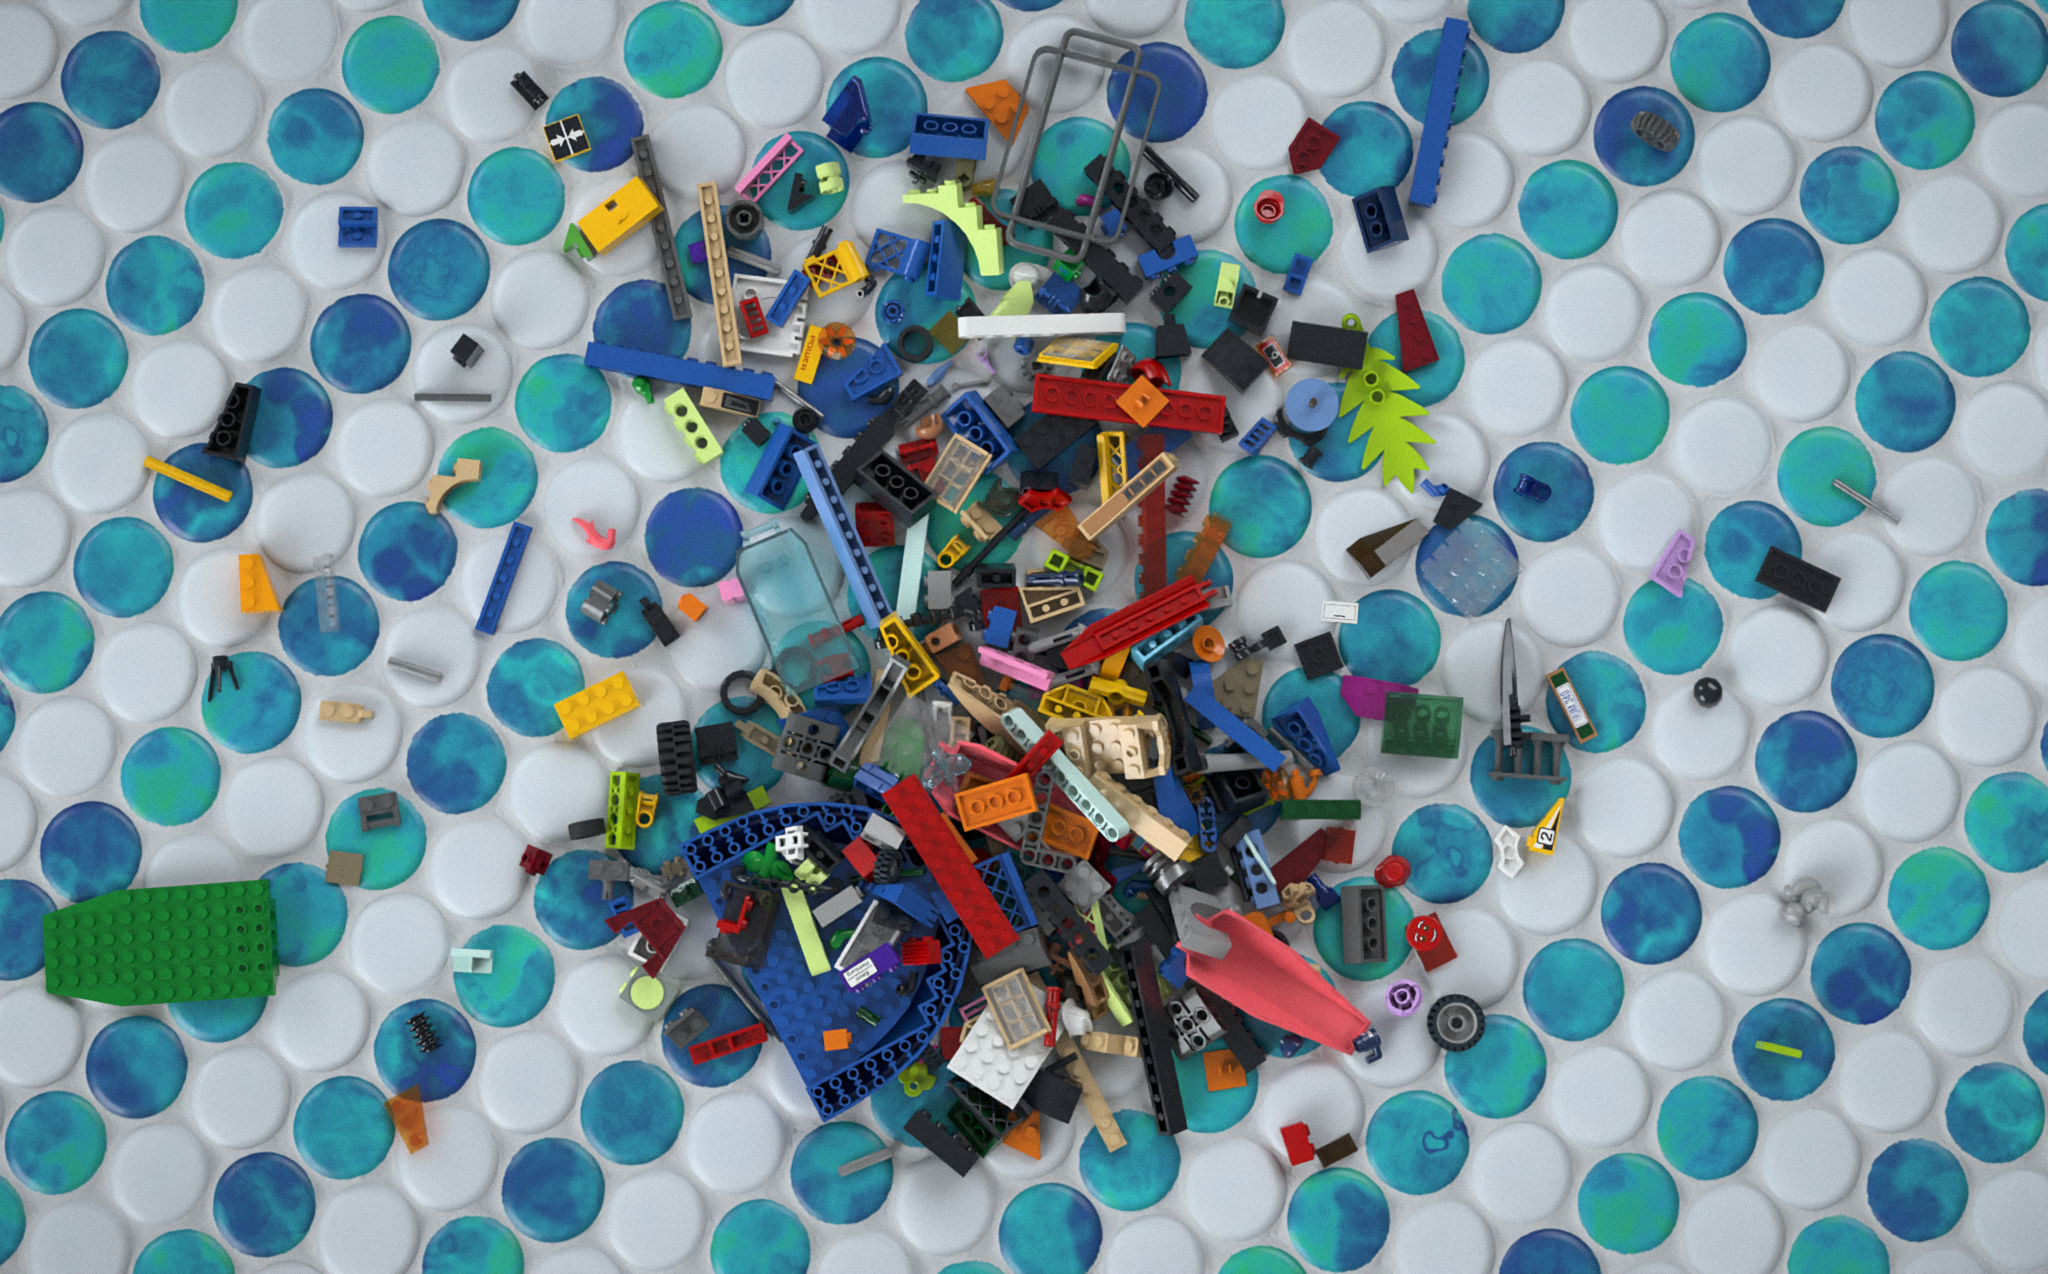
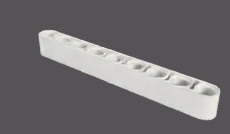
[958,313,1126,339]

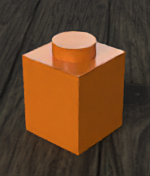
[677,592,709,623]
[823,1028,852,1051]

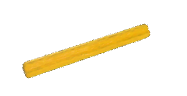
[143,456,233,502]

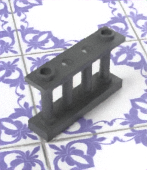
[1487,729,1569,785]

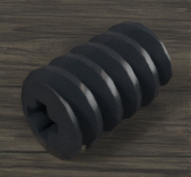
[405,1011,444,1054]

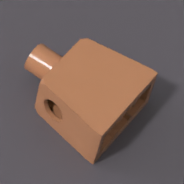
[921,623,965,654]

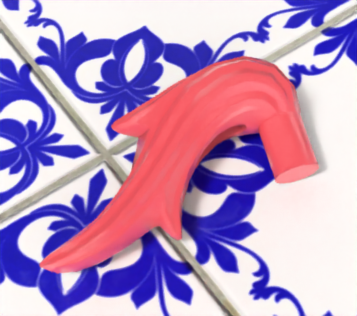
[572,518,616,550]

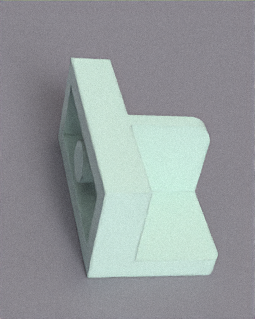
[451,948,494,973]

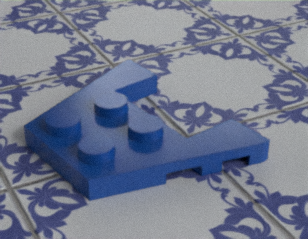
[776,705,850,764]

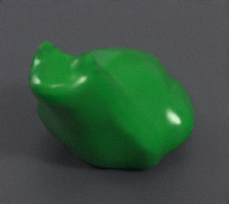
[632,376,655,404]

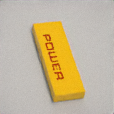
[794,325,828,385]

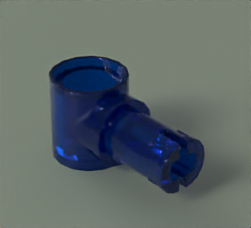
[1306,873,1341,912]

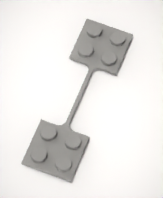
[997,812,1112,913]

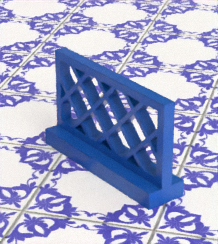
[973,851,1038,932]

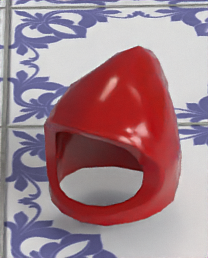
[1130,357,1172,388]

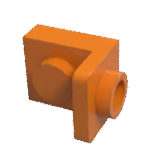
[998,674,1015,693]

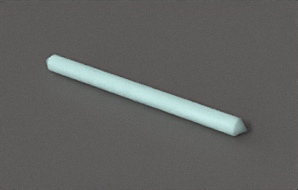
[1243,834,1277,886]

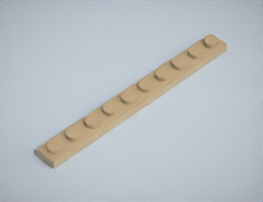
[697,181,743,368]
[1027,971,1127,1153]

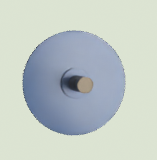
[1285,378,1339,432]

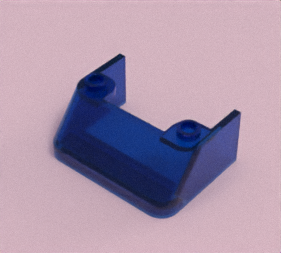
[822,75,873,154]

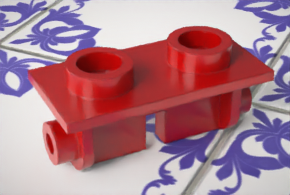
[898,438,939,464]

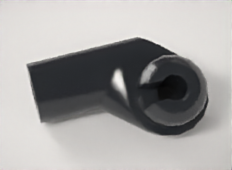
[856,275,877,298]
[869,386,895,405]
[895,971,919,996]

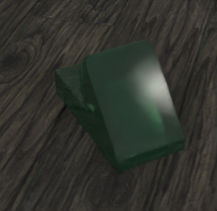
[668,877,704,908]

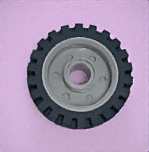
[1427,994,1485,1052]

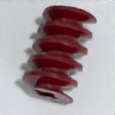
[1164,475,1200,518]

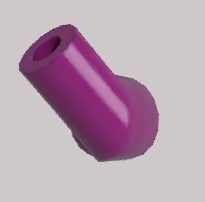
[1075,194,1103,214]

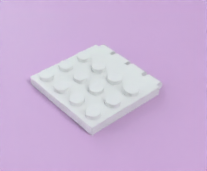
[732,273,810,358]

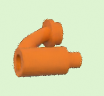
[1290,769,1323,800]

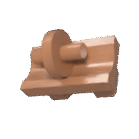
[1047,941,1072,976]

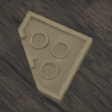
[1212,658,1264,718]

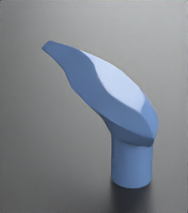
[926,360,954,388]

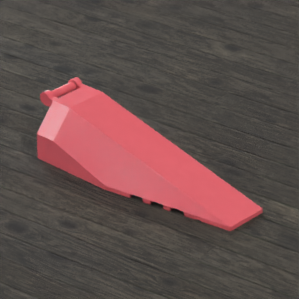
[1175,908,1371,1056]

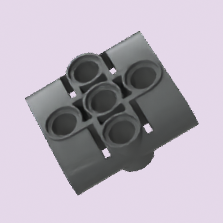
[771,712,841,783]
[1163,985,1229,1061]

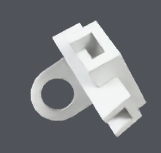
[775,826,808,865]

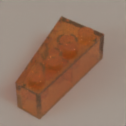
[1175,511,1234,584]

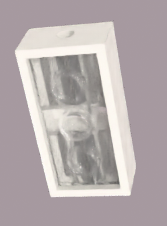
[834,899,903,987]

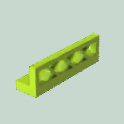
[605,771,640,850]

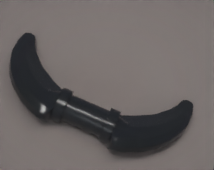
[1275,407,1328,446]

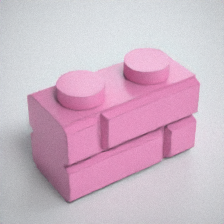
[718,577,750,604]

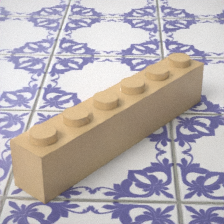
[1089,769,1193,862]

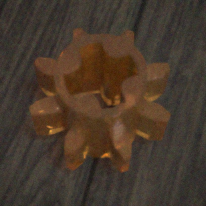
[1183,782,1207,807]

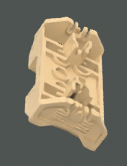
[1045,714,1171,780]

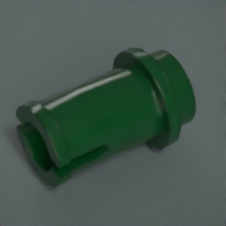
[855,1005,881,1028]

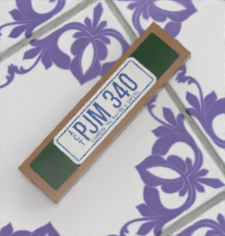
[1545,667,1598,744]

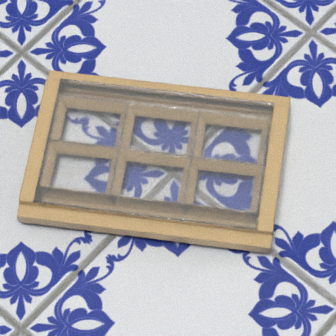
[924,433,993,514]
[981,967,1052,1051]

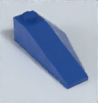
[1271,696,1341,776]

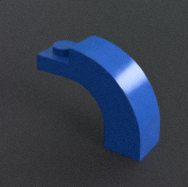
[1189,660,1218,730]

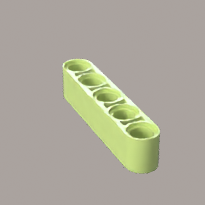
[781,884,831,976]

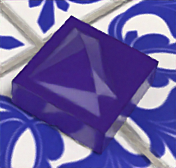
[688,240,708,264]

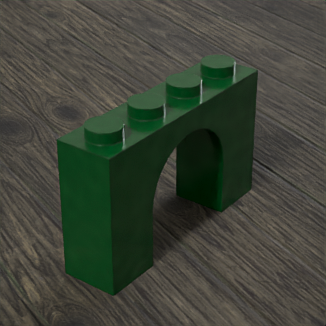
[1280,800,1361,821]

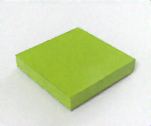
[1755,1041,1802,1058]

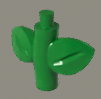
[742,842,794,889]

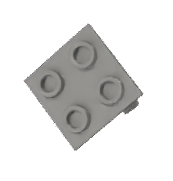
[1107,345,1137,384]

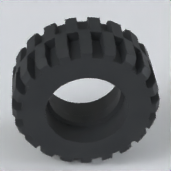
[656,720,698,796]

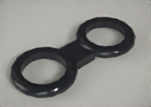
[720,646,818,716]

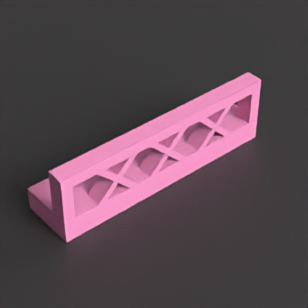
[735,132,804,203]
[977,646,1055,691]

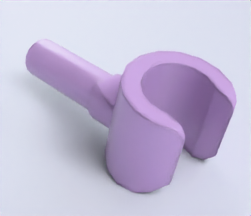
[976,348,996,375]

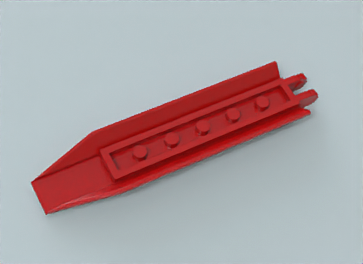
[1060,574,1218,670]

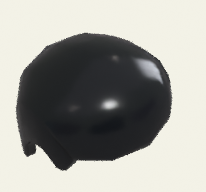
[1144,172,1174,201]
[1693,677,1723,708]

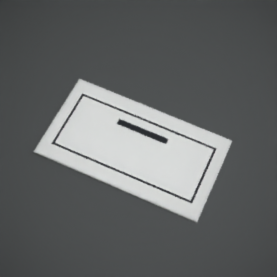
[1321,600,1359,624]

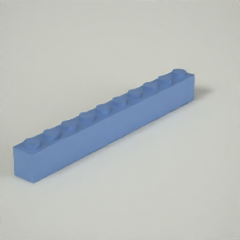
[793,443,892,630]

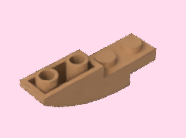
[1068,943,1110,1021]

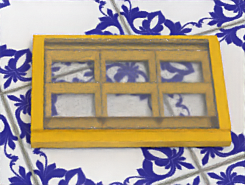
[1037,336,1119,369]

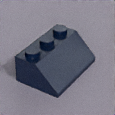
[1352,186,1409,253]

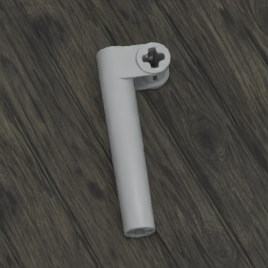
[1196,750,1294,774]

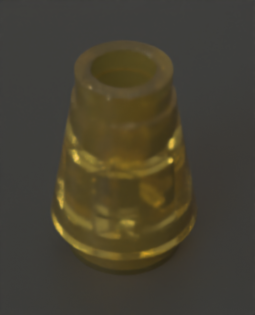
[972,178,1000,196]

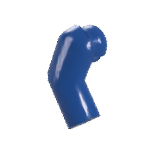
[1420,478,1449,497]
[1123,880,1150,899]

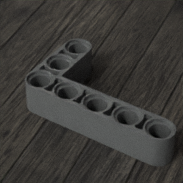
[1020,769,1077,873]

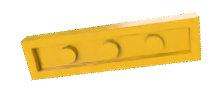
[1097,431,1128,504]

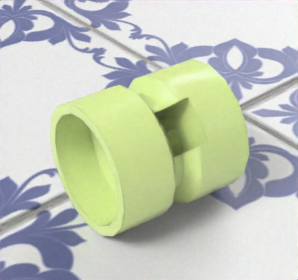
[815,162,845,195]
[794,857,830,891]

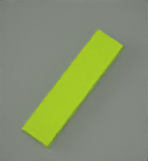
[694,785,771,834]

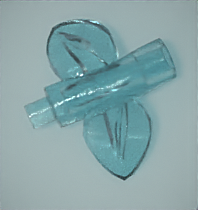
[921,746,971,792]

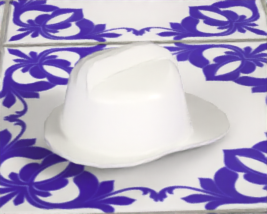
[1009,262,1052,295]
[1062,998,1093,1038]

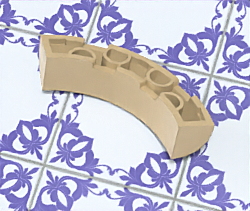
[749,668,809,767]

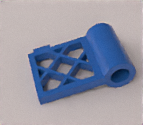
[865,228,930,283]

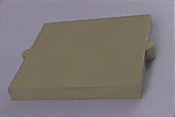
[325,850,364,886]

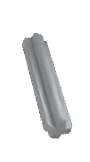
[727,246,781,275]
[387,657,443,683]
[838,1147,893,1177]

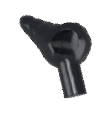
[713,763,749,786]

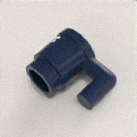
[1352,1028,1382,1065]

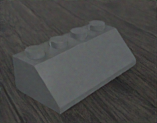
[1341,885,1388,964]
[968,927,1053,985]

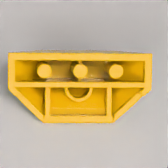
[1037,683,1114,719]

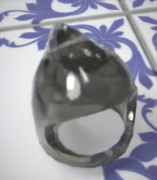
[977,477,1020,517]
[1053,970,1087,1009]

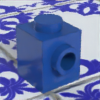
[1100,208,1127,239]

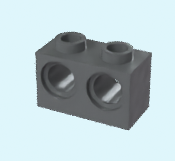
[1007,626,1039,664]

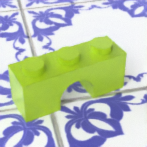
[1044,548,1104,593]

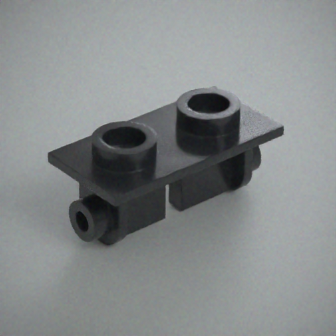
[510,71,549,111]

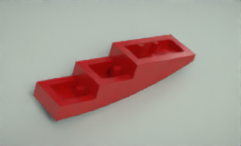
[688,1022,769,1065]

